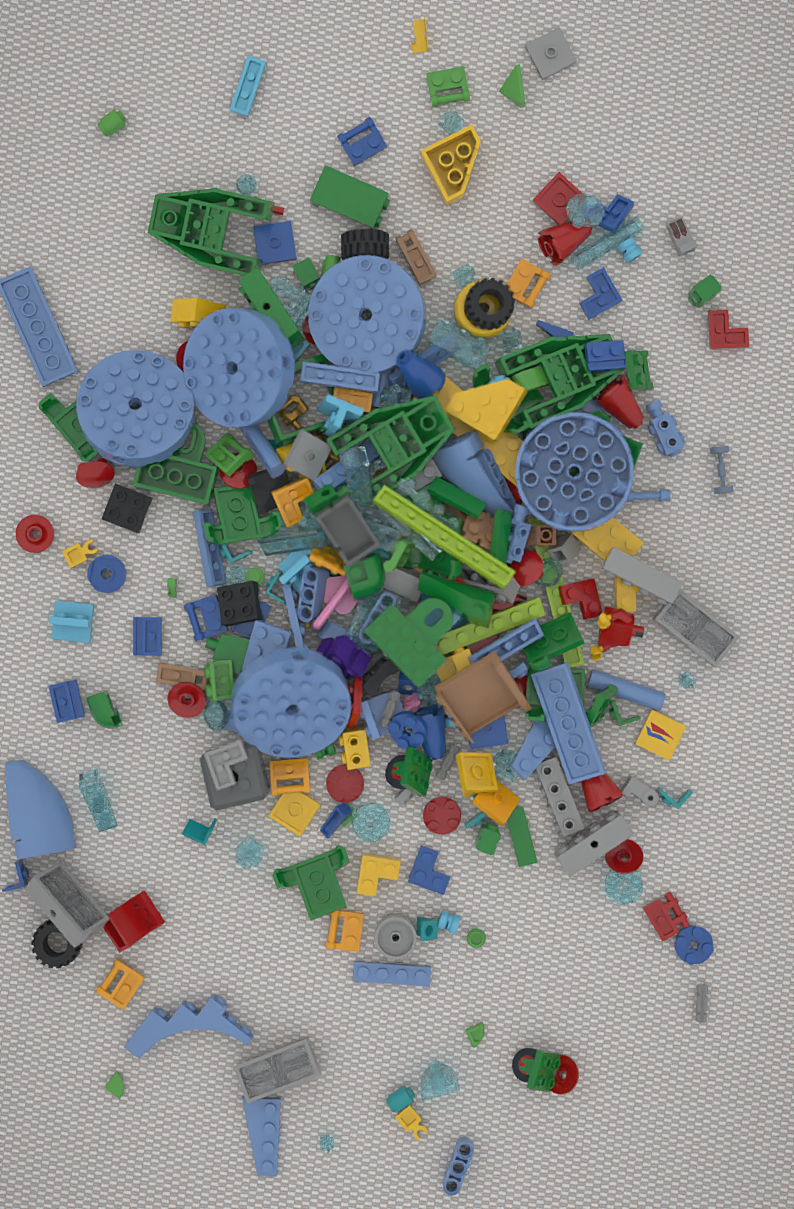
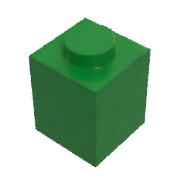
[292,257,320,290]

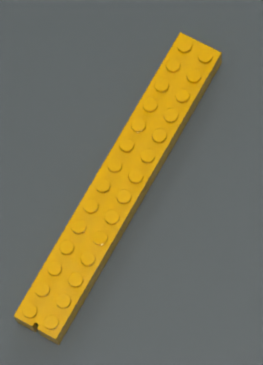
[413,376,644,562]

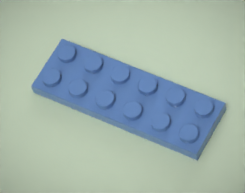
[0,266,78,387]
[225,620,293,734]
[531,662,606,784]

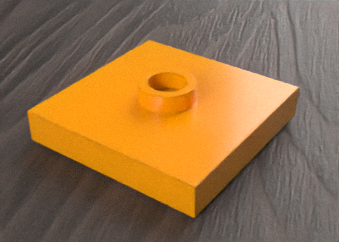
[472,779,520,827]

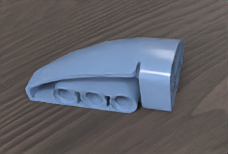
[432,430,517,517]
[5,760,76,859]

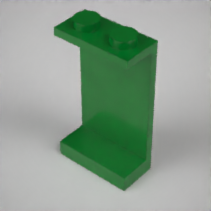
[310,165,390,229]

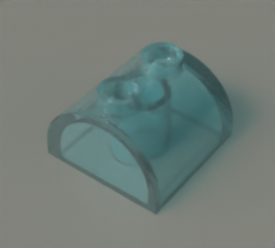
[421,1061,460,1101]

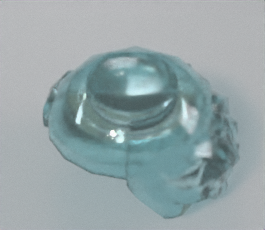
[535,558,563,588]
[204,700,230,731]

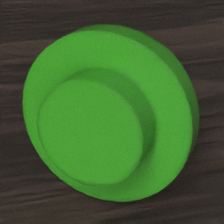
[245,567,264,586]
[467,928,486,948]

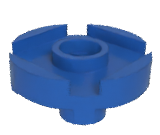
[87,555,127,593]
[388,711,428,749]
[674,925,714,965]

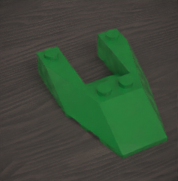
[148,188,275,276]
[495,334,625,433]
[326,396,455,506]

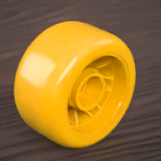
[454,280,511,340]

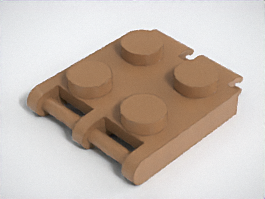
[460,512,495,554]

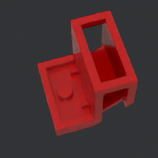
[103,890,165,953]

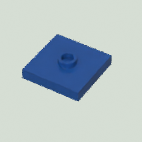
[253,221,297,265]
[469,715,508,749]

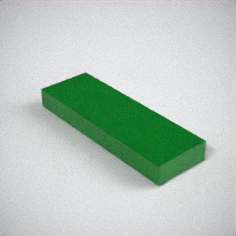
[427,476,487,520]
[490,509,512,565]
[507,806,537,867]

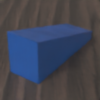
[536,320,574,337]
[320,802,353,839]

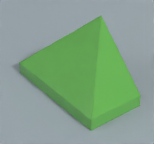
[499,64,525,108]

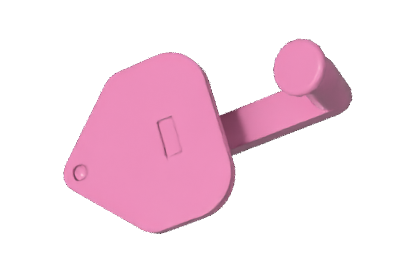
[311,575,358,630]

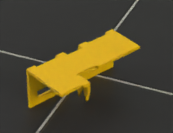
[411,15,428,53]

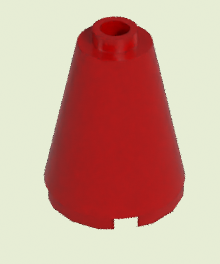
[538,218,592,266]
[593,375,644,429]
[581,773,624,813]

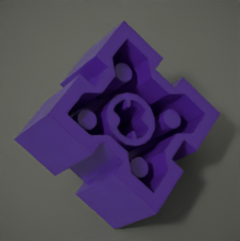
[316,635,372,679]

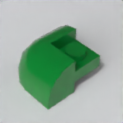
[343,552,386,601]
[86,690,123,729]

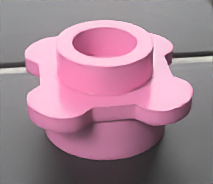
[401,693,421,713]

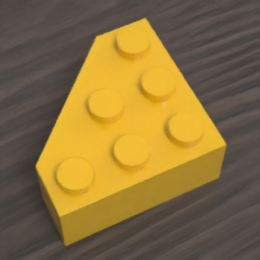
[420,124,481,207]
[445,379,528,442]

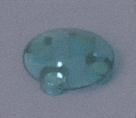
[566,193,604,228]

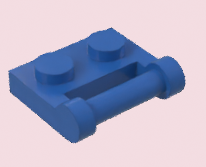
[337,117,387,167]
[183,595,228,642]

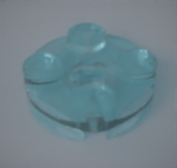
[351,803,391,842]
[604,870,643,905]

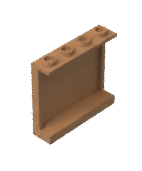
[435,651,532,744]

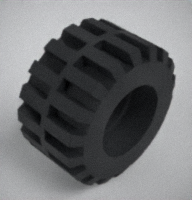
[341,229,389,260]
[464,277,515,330]
[31,919,83,969]

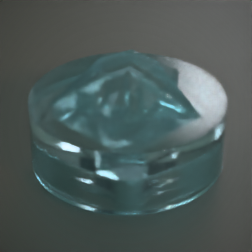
[236,174,257,195]

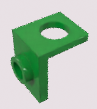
[609,700,641,726]

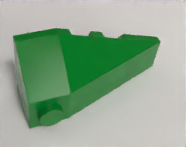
[418,571,496,628]

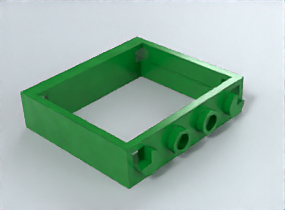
[267,354,345,446]

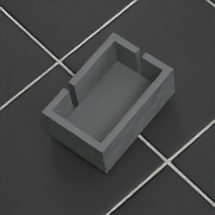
[314,493,380,566]

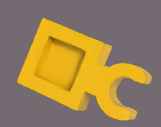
[62,540,99,569]
[395,1104,428,1140]

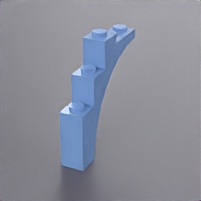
[124,994,253,1059]

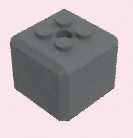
[199,742,270,811]

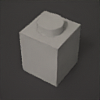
[548,533,581,565]

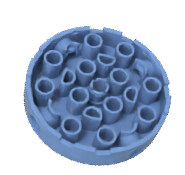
[308,255,427,373]
[183,308,295,427]
[76,350,195,467]
[515,413,634,532]
[232,648,351,757]

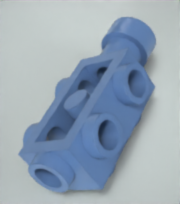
[646,400,685,458]
[507,504,531,564]

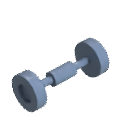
[709,446,734,494]

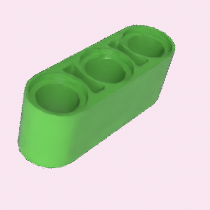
[512,366,549,392]

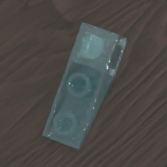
[339,446,373,508]
[79,769,117,832]

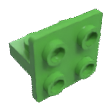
[204,659,234,702]

